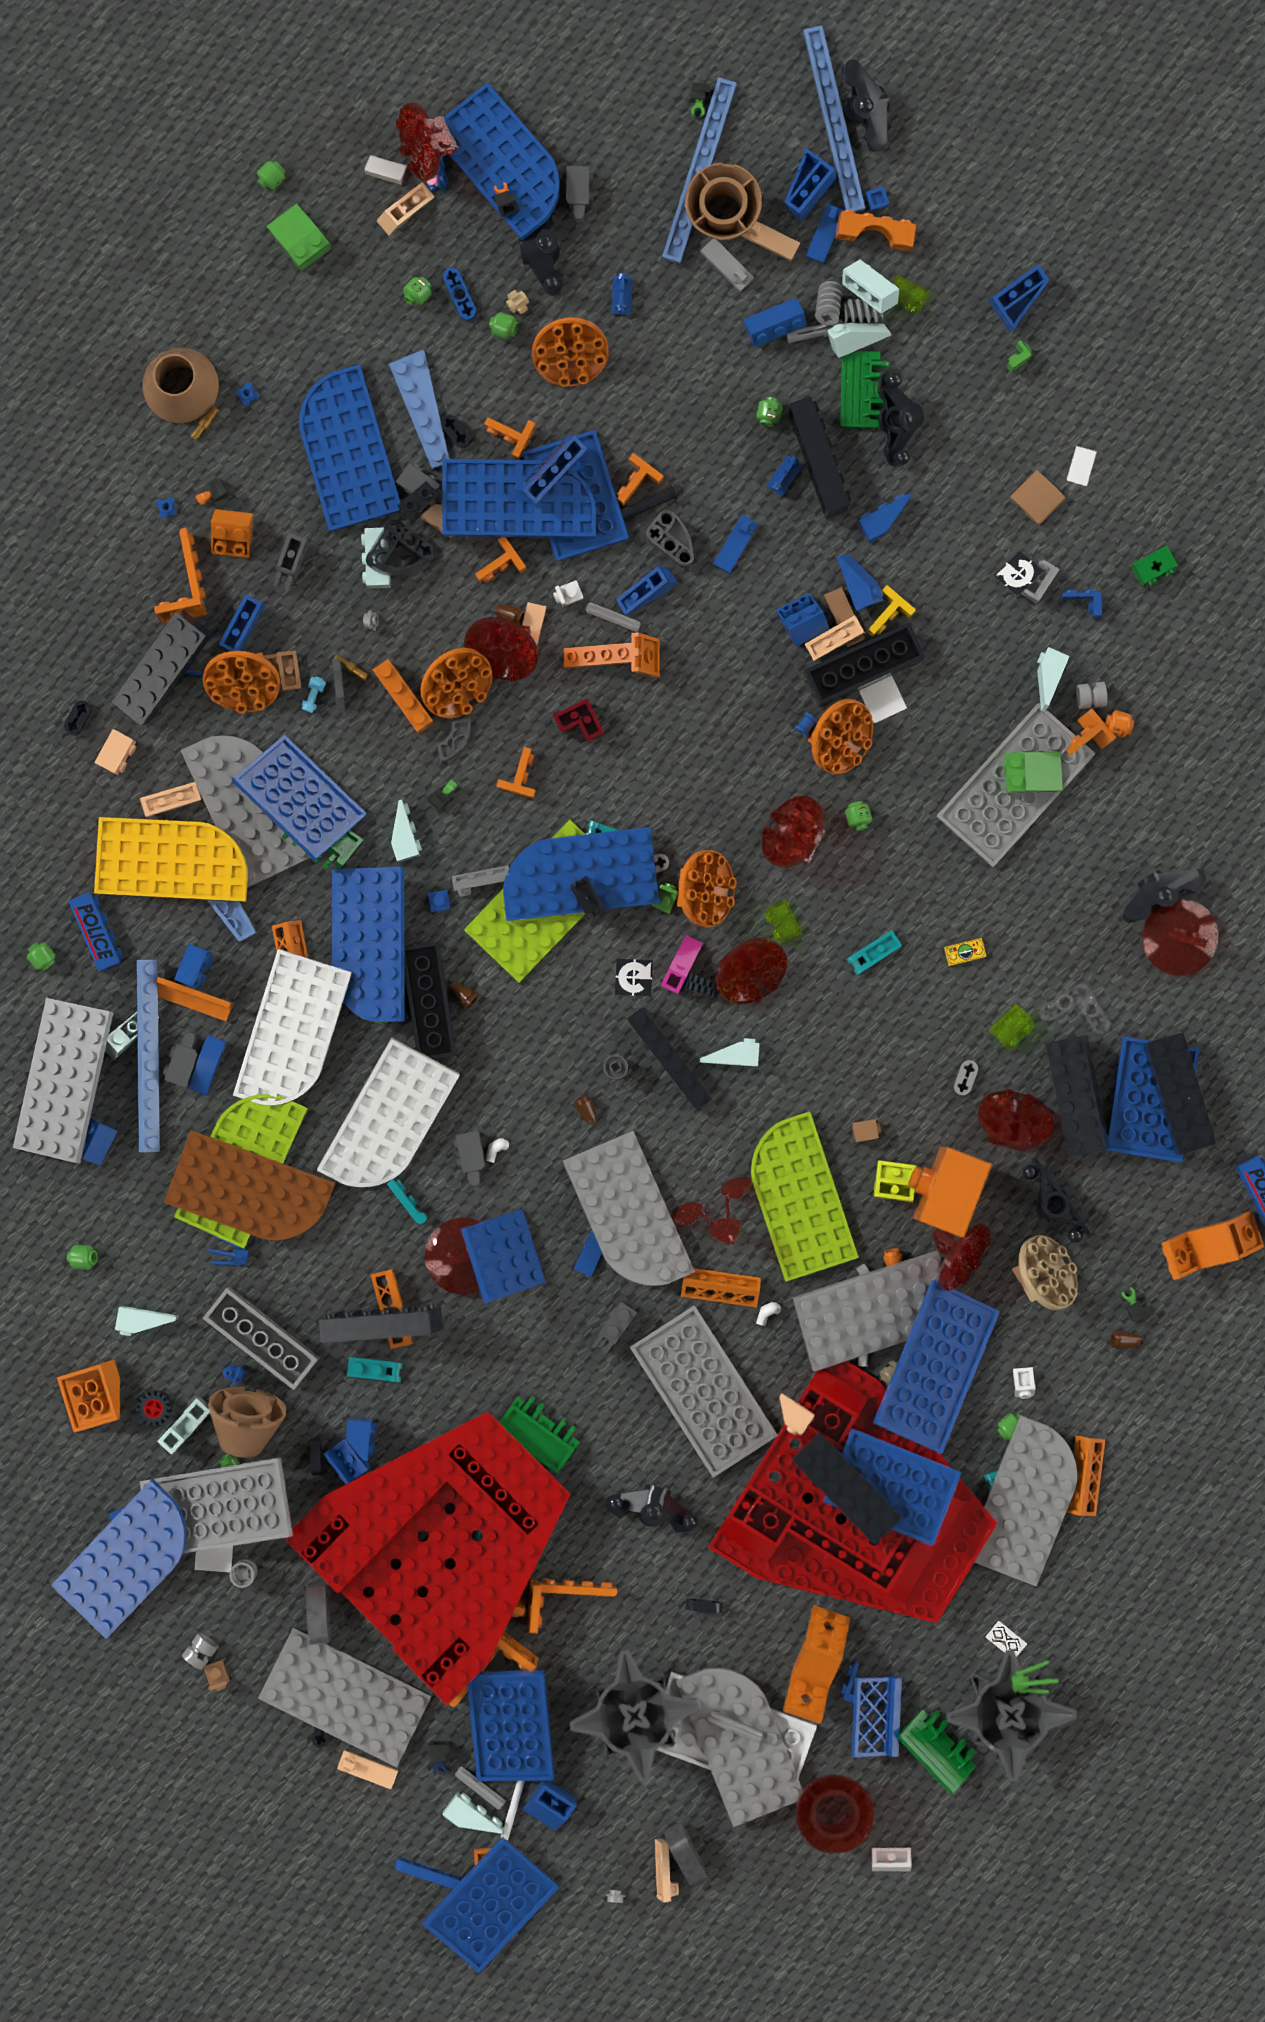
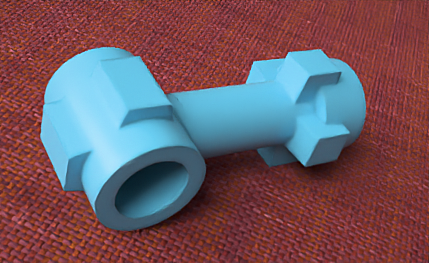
[302,676,326,713]

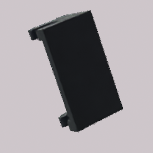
[570,875,605,920]

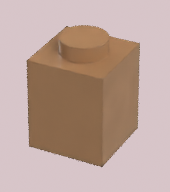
[851,1119,881,1142]

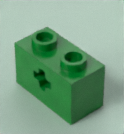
[1131,546,1178,587]

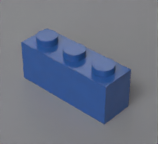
[743,298,807,347]
[218,594,265,652]

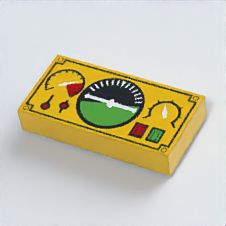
[944,938,986,966]

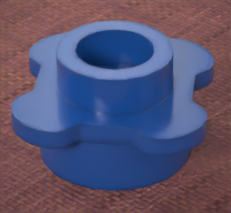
[236,383,259,406]
[156,497,177,518]

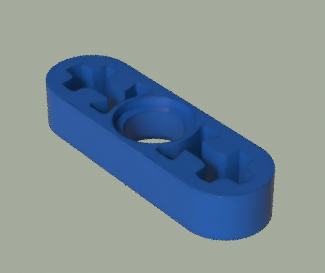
[443,268,476,321]

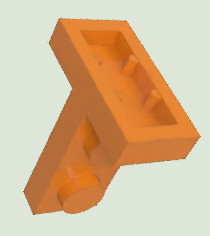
[484,417,536,460]
[617,453,664,506]
[475,537,527,583]
[1066,708,1116,756]
[496,747,536,799]

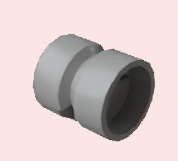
[1076,682,1107,709]
[229,1559,258,1588]
[182,1632,218,1670]

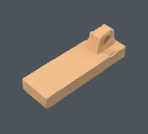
[741,221,800,261]
[514,602,546,663]
[805,615,865,661]
[140,782,201,817]
[337,1749,398,1789]
[655,1839,679,1902]

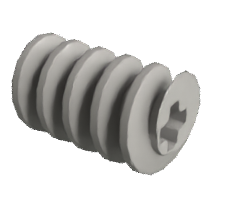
[815,281,843,325]
[844,299,883,323]

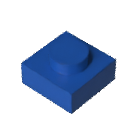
[865,186,890,212]
[428,890,450,912]

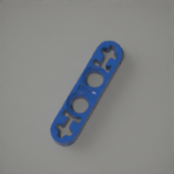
[394,1857,463,1889]

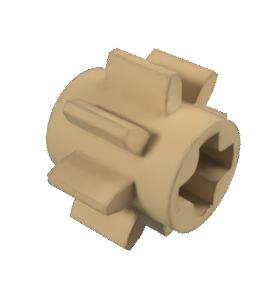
[506,290,529,315]

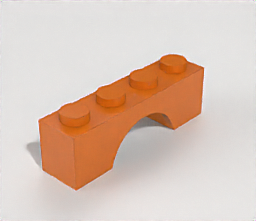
[835,210,916,251]
[373,659,434,734]

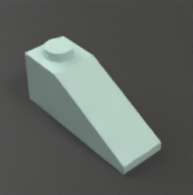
[827,323,891,358]
[1037,647,1069,712]
[700,1038,759,1066]
[115,1306,179,1336]

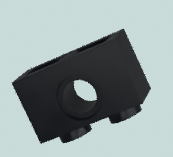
[397,480,441,524]

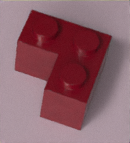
[553,698,604,744]

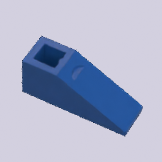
[858,493,911,543]

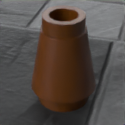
[495,604,525,626]
[449,981,478,1008]
[574,1094,598,1124]
[1111,1331,1141,1350]

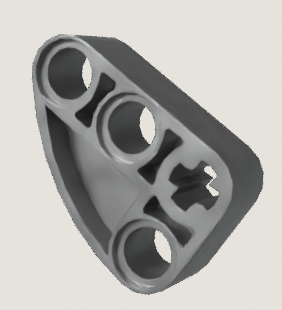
[646,510,693,569]
[306,1583,332,1645]
[664,1822,708,1886]

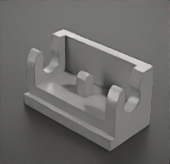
[1021,560,1059,604]

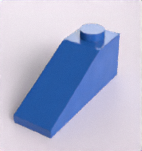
[837,555,884,611]
[616,566,678,615]

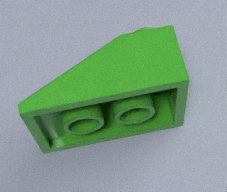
[266,204,331,272]
[1003,752,1063,794]

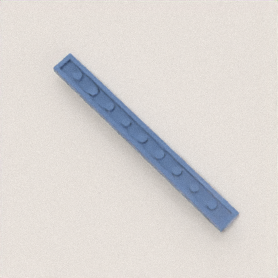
[803,26,865,212]
[662,77,736,264]
[137,960,160,1152]

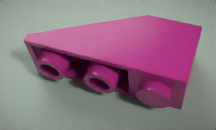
[661,935,703,995]

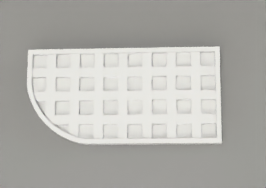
[233,949,352,1105]
[317,1038,459,1187]

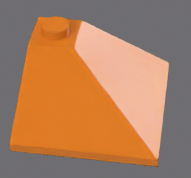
[57,1360,120,1433]

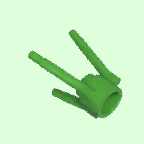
[1011,1661,1058,1694]

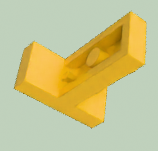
[867,585,916,637]

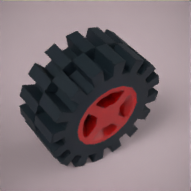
[684,974,721,999]
[136,1390,173,1426]

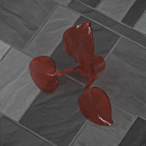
[671,1177,752,1245]

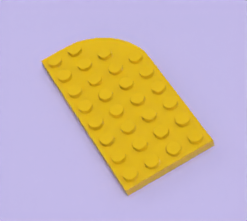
[94,817,248,902]

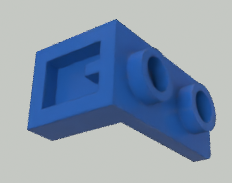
[1061,589,1102,618]
[841,1660,868,1707]

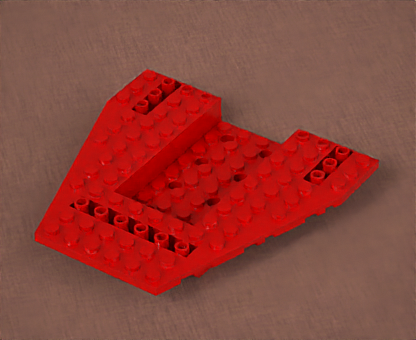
[708,1361,998,1623]
[284,1412,571,1705]

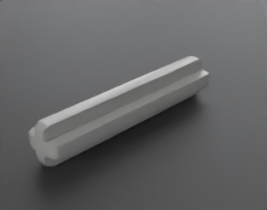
[586,602,641,632]
[707,1711,763,1743]
[455,1767,505,1810]

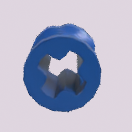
[794,712,818,738]

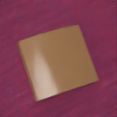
[1010,470,1066,525]
[264,650,301,693]

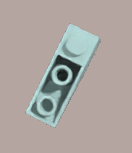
[391,800,422,863]
[105,1012,159,1060]
[442,1792,504,1834]

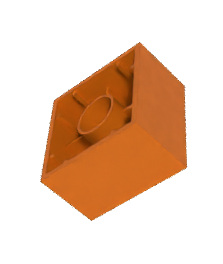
[908,1147,992,1237]

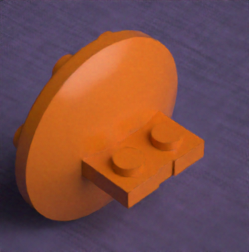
[532,317,609,387]
[421,648,492,718]
[203,651,280,713]
[808,699,873,774]
[677,850,736,927]

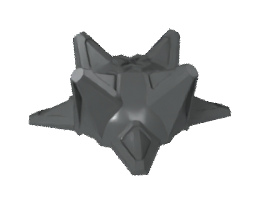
[570,1650,699,1783]
[946,1650,1077,1782]

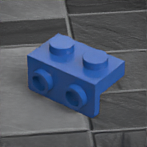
[324,1438,371,1485]

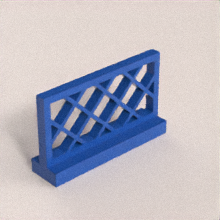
[852,1675,902,1757]

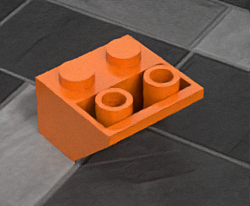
[211,509,253,558]

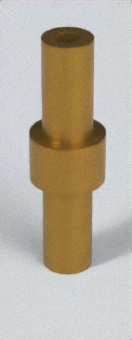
[191,406,220,441]
[334,654,369,681]

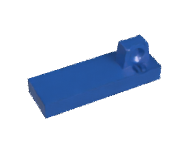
[806,203,844,264]
[713,515,758,574]
[574,1230,602,1277]

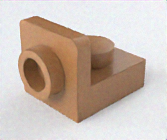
[204,1659,230,1692]

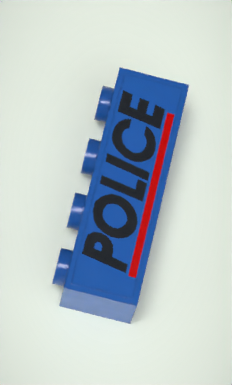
[516,435,587,504]
[68,892,123,972]
[1235,1156,1265,1224]

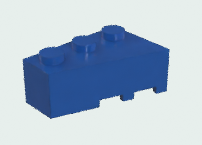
[785,148,837,222]
[988,264,1049,332]

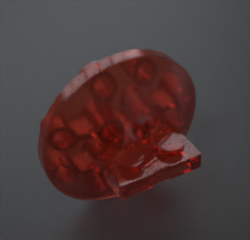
[396,102,458,181]
[464,617,539,682]
[761,796,825,868]
[1141,899,1219,976]
[716,938,788,1005]
[977,1089,1054,1152]
[425,1217,481,1295]
[932,1223,992,1292]

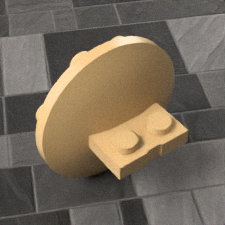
[1012,1235,1078,1310]

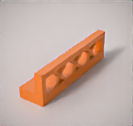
[272,920,308,958]
[157,977,233,1021]
[681,1268,761,1308]
[371,1269,413,1349]
[1066,1436,1106,1516]

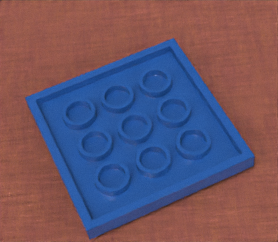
[461,1209,545,1304]

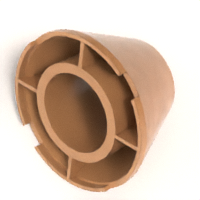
[685,163,762,240]
[143,348,219,424]
[208,1387,286,1458]

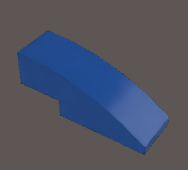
[188,1035,227,1096]

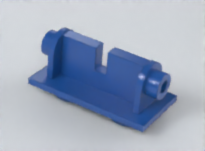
[426,149,447,191]
[611,273,632,315]
[766,455,803,497]
[223,1364,247,1386]

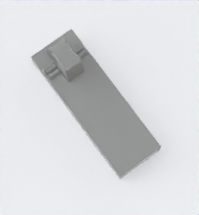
[701,239,754,292]
[452,866,510,897]

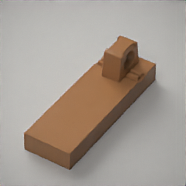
[824,587,865,648]

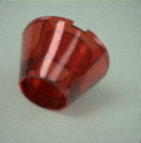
[796,1774,874,1854]

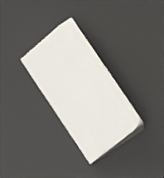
[364,155,407,185]
[872,1848,912,1871]

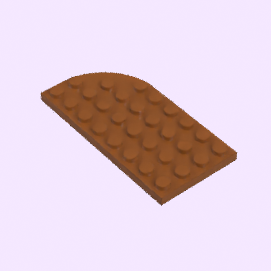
[164,1130,335,1240]

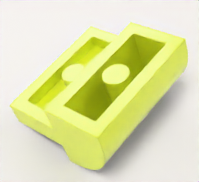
[874,1160,915,1202]

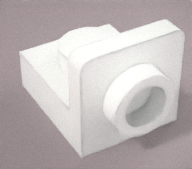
[553,580,584,607]
[1013,1367,1035,1399]

